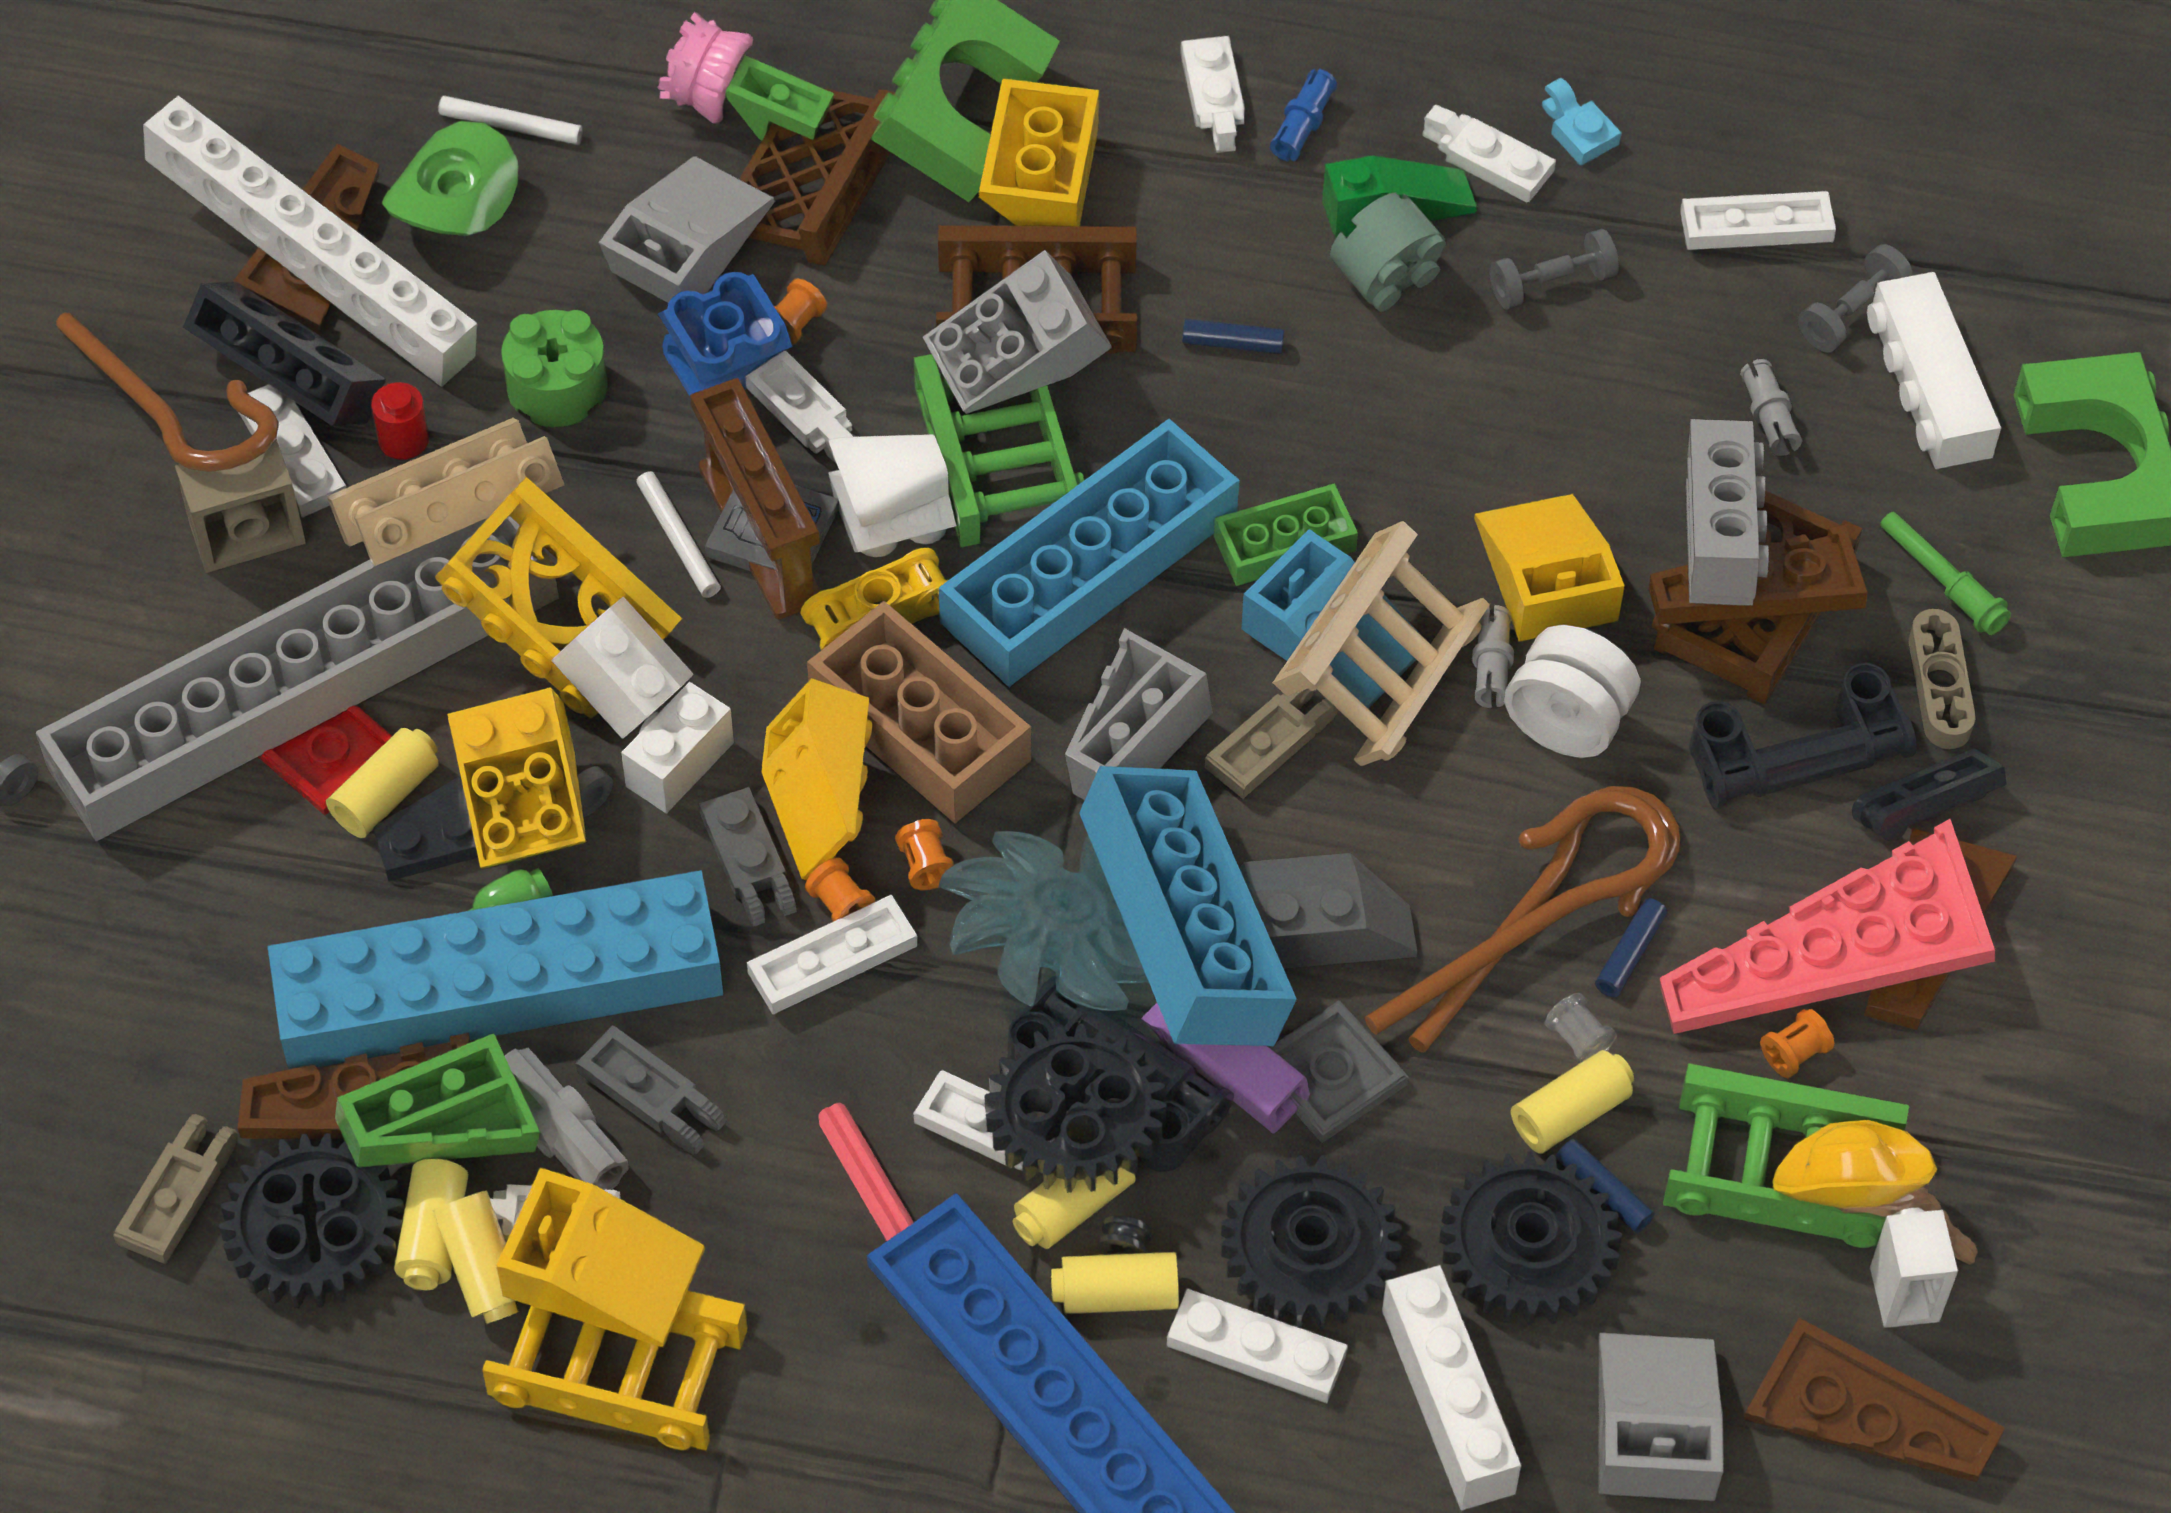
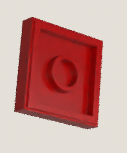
[258,705,392,815]

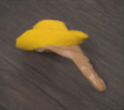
[1773,1120,1978,1264]

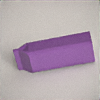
[1141,1003,1310,1133]

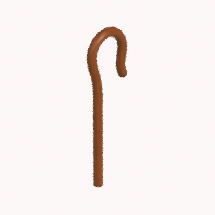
[56,313,279,472]
[1409,786,1680,1052]
[1365,791,1670,1035]

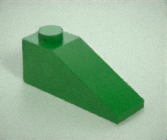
[1322,155,1477,239]

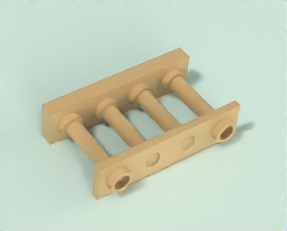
[327,418,564,566]
[1272,521,1490,766]

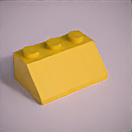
[979,79,1099,226]

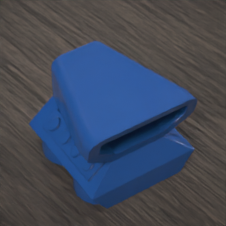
[657,272,793,396]

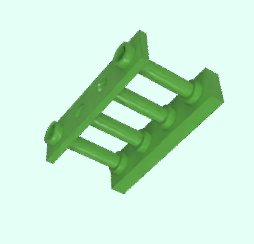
[914,354,1084,547]
[1663,1063,1909,1248]

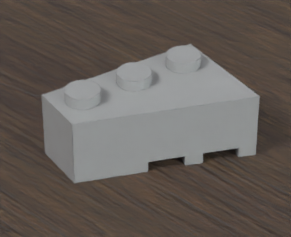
[1065,628,1213,800]

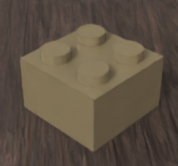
[175,439,306,573]

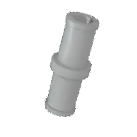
[1740,359,1802,456]
[1472,605,1514,708]

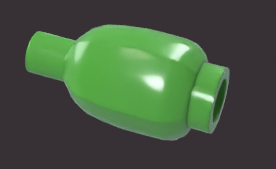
[468,868,553,911]

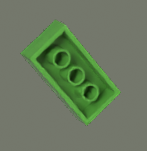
[1214,483,1358,586]

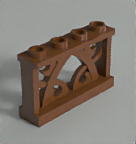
[690,377,820,620]
[1651,490,1863,705]

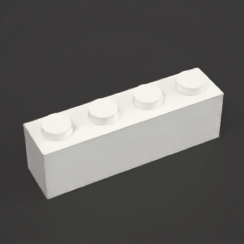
[1867,272,2001,469]
[1382,1265,1521,1511]

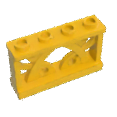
[435,477,682,718]

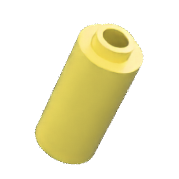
[326,728,438,838]
[1511,1050,1634,1154]
[394,1159,468,1290]
[1013,1167,1135,1249]
[433,1190,519,1324]
[1051,1252,1178,1314]

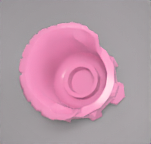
[658,12,753,124]

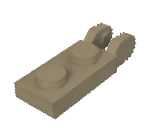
[1205,689,1339,799]
[113,1114,238,1265]

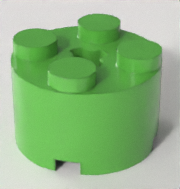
[502,310,608,427]

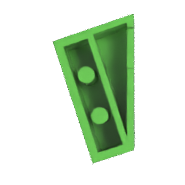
[335,1033,540,1167]

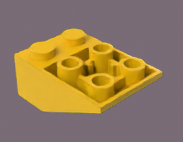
[1474,494,1624,641]
[761,678,872,880]
[447,687,586,869]
[496,1168,705,1347]

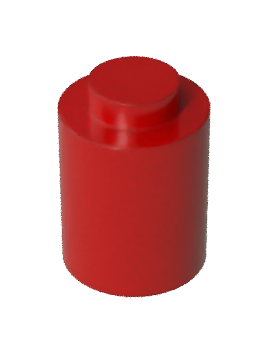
[372,382,429,460]

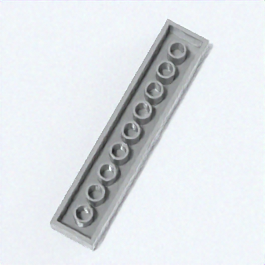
[36,516,559,841]

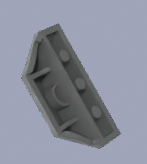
[1239,853,1417,969]

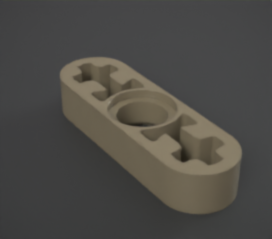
[1909,609,1975,749]

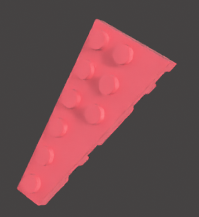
[1660,819,1995,1034]

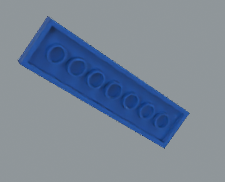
[867,1193,1235,1513]

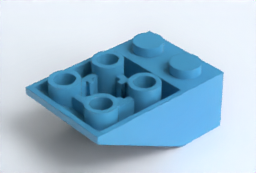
[1241,529,1418,709]

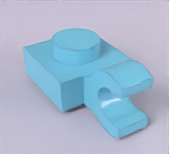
[1542,78,1621,166]

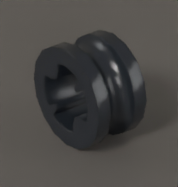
[1097,1215,1152,1255]

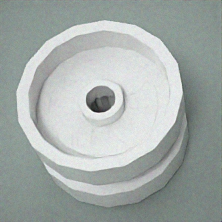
[1504,625,1641,758]

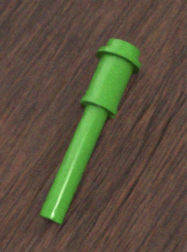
[1881,512,2011,635]

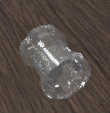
[1544,993,1617,1064]

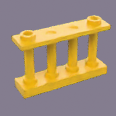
[482,1290,747,1450]

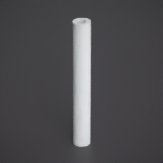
[439,96,583,145]
[637,472,720,598]

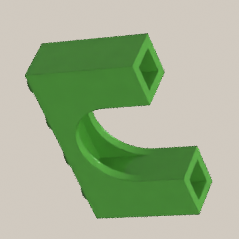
[871,0,1060,202]
[2014,352,2171,557]

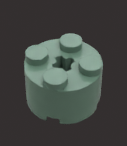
[1330,193,1446,312]

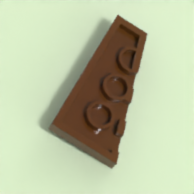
[233,144,379,336]
[1649,524,1868,625]
[1864,828,2017,1030]
[237,1033,471,1139]
[1744,1318,2005,1483]

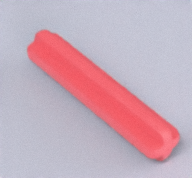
[819,1103,914,1241]

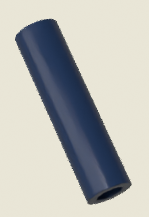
[1182,318,1284,354]
[1595,898,1668,997]
[1556,1138,1655,1233]

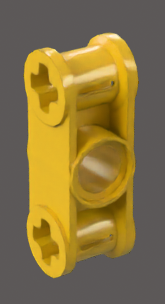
[801,548,948,650]

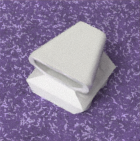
[828,434,956,557]

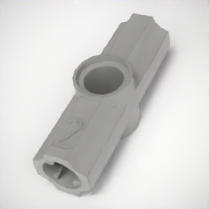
[505,1048,629,1190]

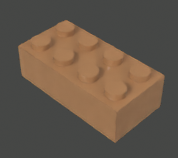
[807,601,1031,824]

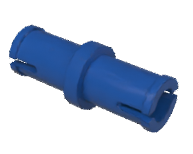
[1270,69,1337,161]

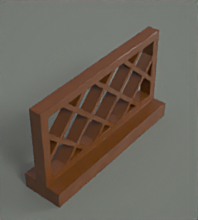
[739,88,895,266]

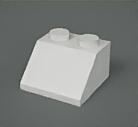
[551,596,694,739]

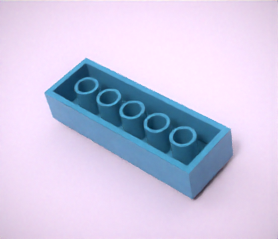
[939,419,1239,687]
[1079,766,1297,1046]

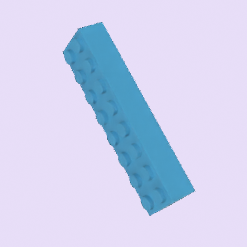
[267,870,723,1070]

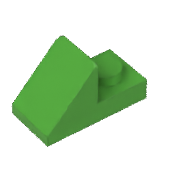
[725,55,834,140]

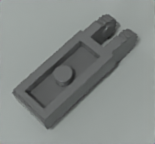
[699,787,797,926]
[576,1026,727,1155]

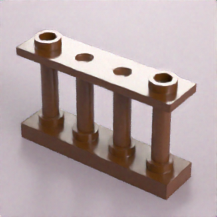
[936,225,1137,353]

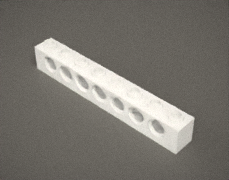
[143,96,477,387]

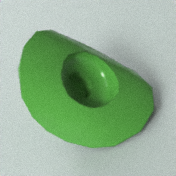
[382,121,518,236]

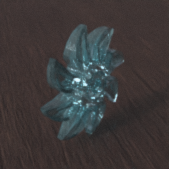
[938,831,1148,1011]

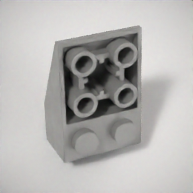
[599,156,775,302]
[923,250,1112,414]
[1599,1333,1723,1501]

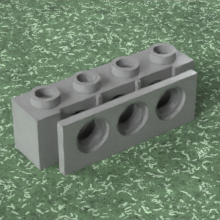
[1686,419,1769,605]

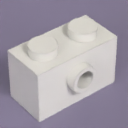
[621,681,734,814]
[1870,1208,1958,1328]

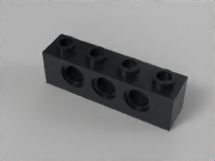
[183,282,386,426]

